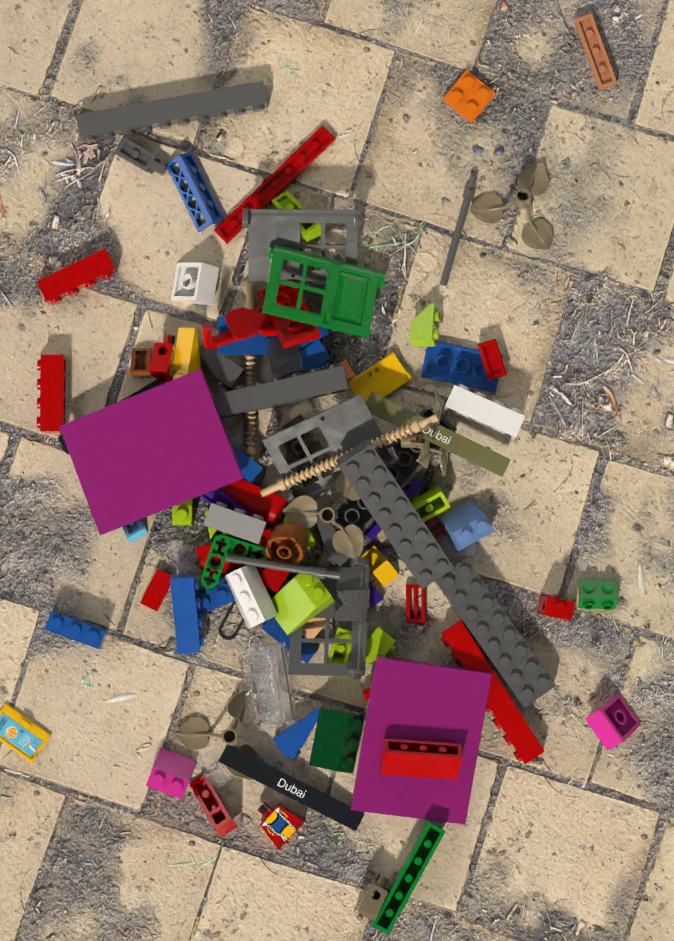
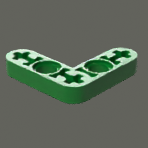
[201,534,267,589]

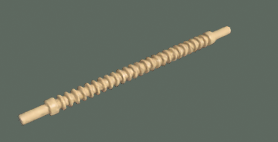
[244,284,256,460]
[260,414,439,497]

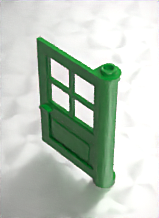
[262,244,385,338]

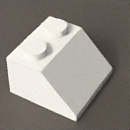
[171,262,219,305]

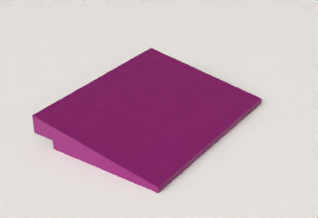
[59,369,244,535]
[351,655,492,825]

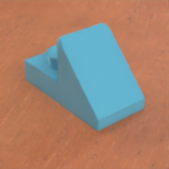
[122,519,148,543]

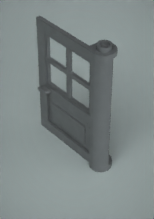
[242,209,363,281]
[262,393,401,504]
[288,558,370,680]

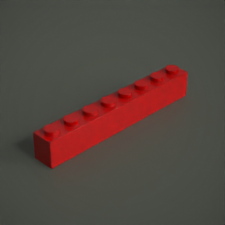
[440,620,545,764]

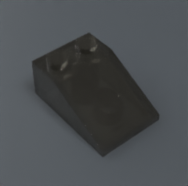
[269,414,331,486]

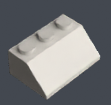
[224,565,278,629]

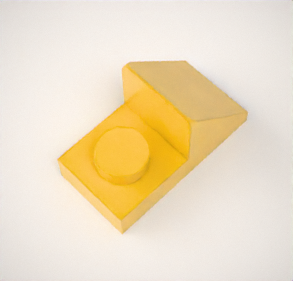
[360,546,399,587]

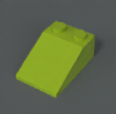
[271,566,335,635]

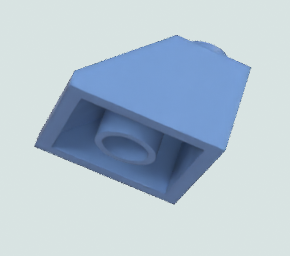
[438,501,494,552]

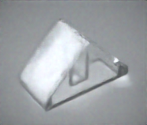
[195,747,233,790]

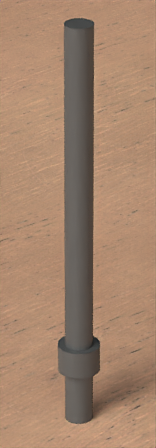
[440,175,477,286]
[225,554,342,580]

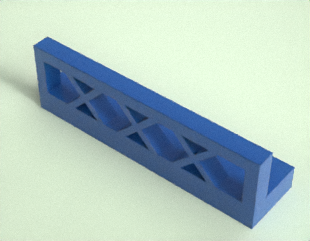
[166,152,225,232]

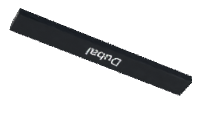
[218,744,364,831]

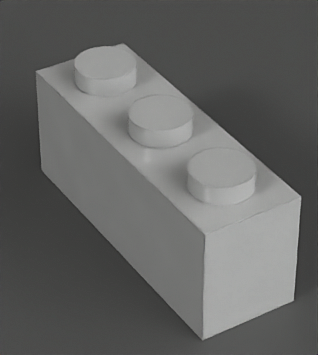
[204,501,267,545]

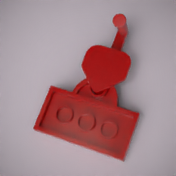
[202,280,321,349]

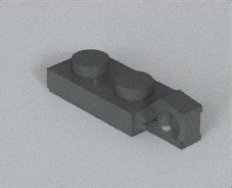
[114,137,167,176]

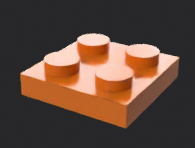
[443,70,496,124]

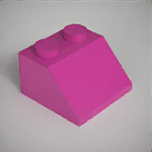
[585,693,641,751]
[146,748,198,800]

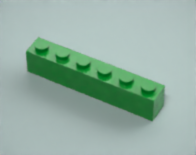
[371,820,446,935]

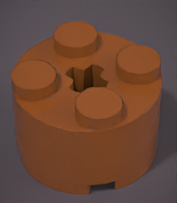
[265,523,309,565]

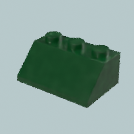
[309,708,364,774]

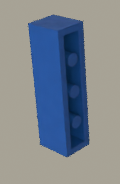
[170,573,204,654]

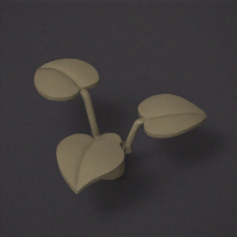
[470,163,553,250]
[401,389,448,477]
[283,473,364,560]
[175,690,260,780]

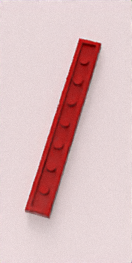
[214,125,336,244]

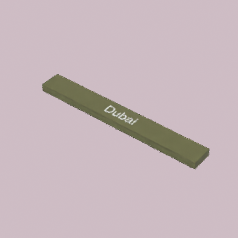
[366,392,511,477]

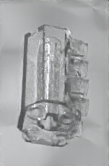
[239,642,298,730]

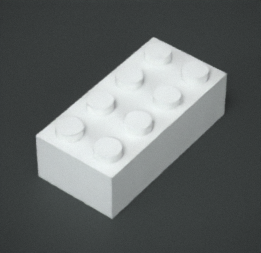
[443,384,525,440]

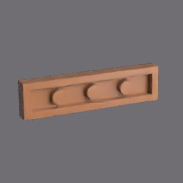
[573,13,617,91]

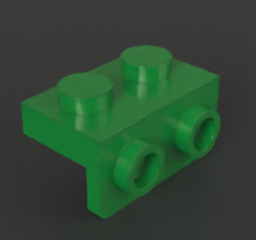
[578,578,619,610]

